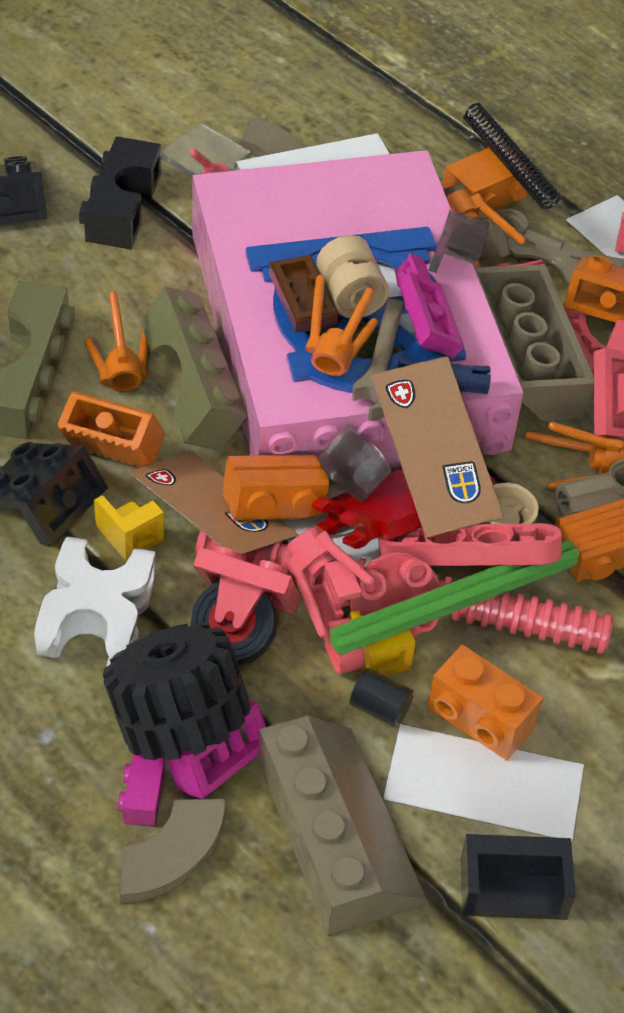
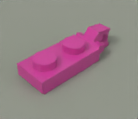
[395,253,464,358]

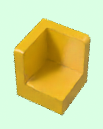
[94,495,164,562]
[348,610,416,677]

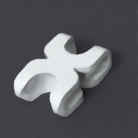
[34,537,156,666]

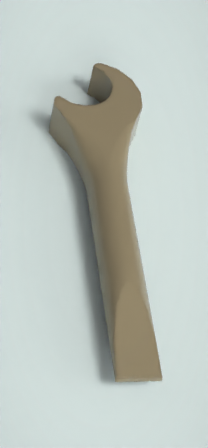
[352,298,404,421]

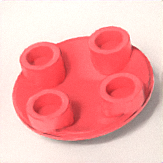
[349,552,440,638]

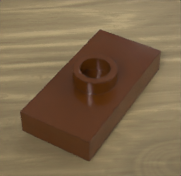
[269,254,338,333]

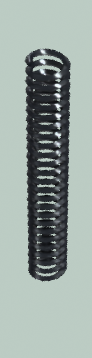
[463,103,561,209]

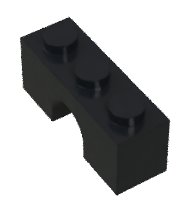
[79,136,162,250]

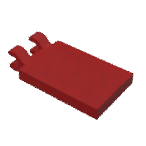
[312,469,495,549]

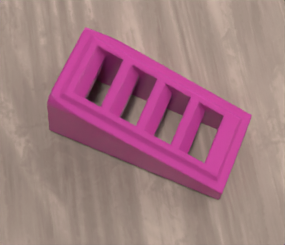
[167,701,266,799]

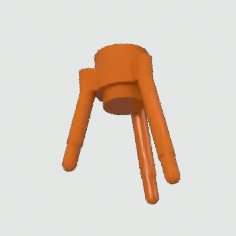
[446,189,526,267]
[305,275,378,376]
[84,291,149,392]
[525,422,624,491]

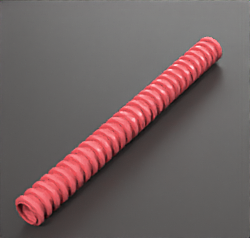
[196,530,614,655]

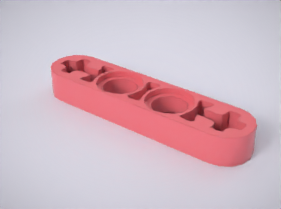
[378,523,562,566]

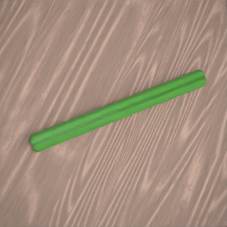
[329,540,579,655]

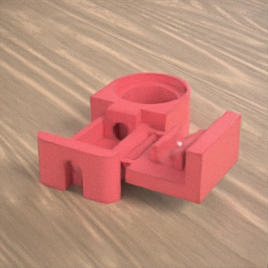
[310,560,364,675]

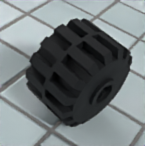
[103,623,251,761]

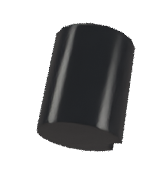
[349,668,414,728]

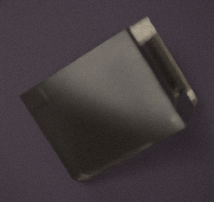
[428,209,490,273]
[318,424,392,503]

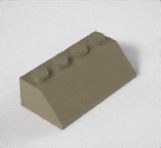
[474,265,594,421]
[258,716,427,936]

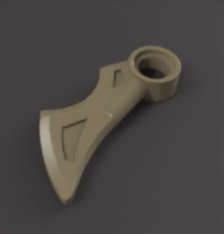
[495,208,624,285]

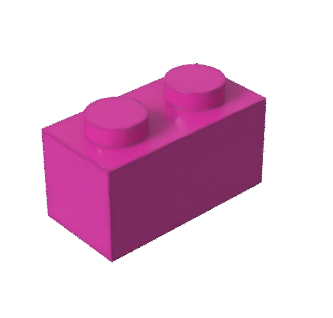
[118,754,165,827]

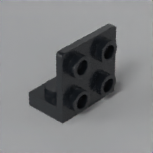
[0,156,48,225]
[0,442,108,545]

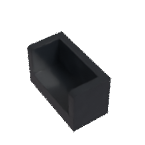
[460,834,576,920]

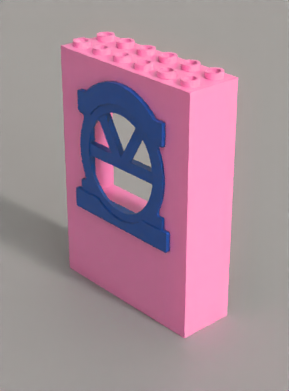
[192,150,524,478]

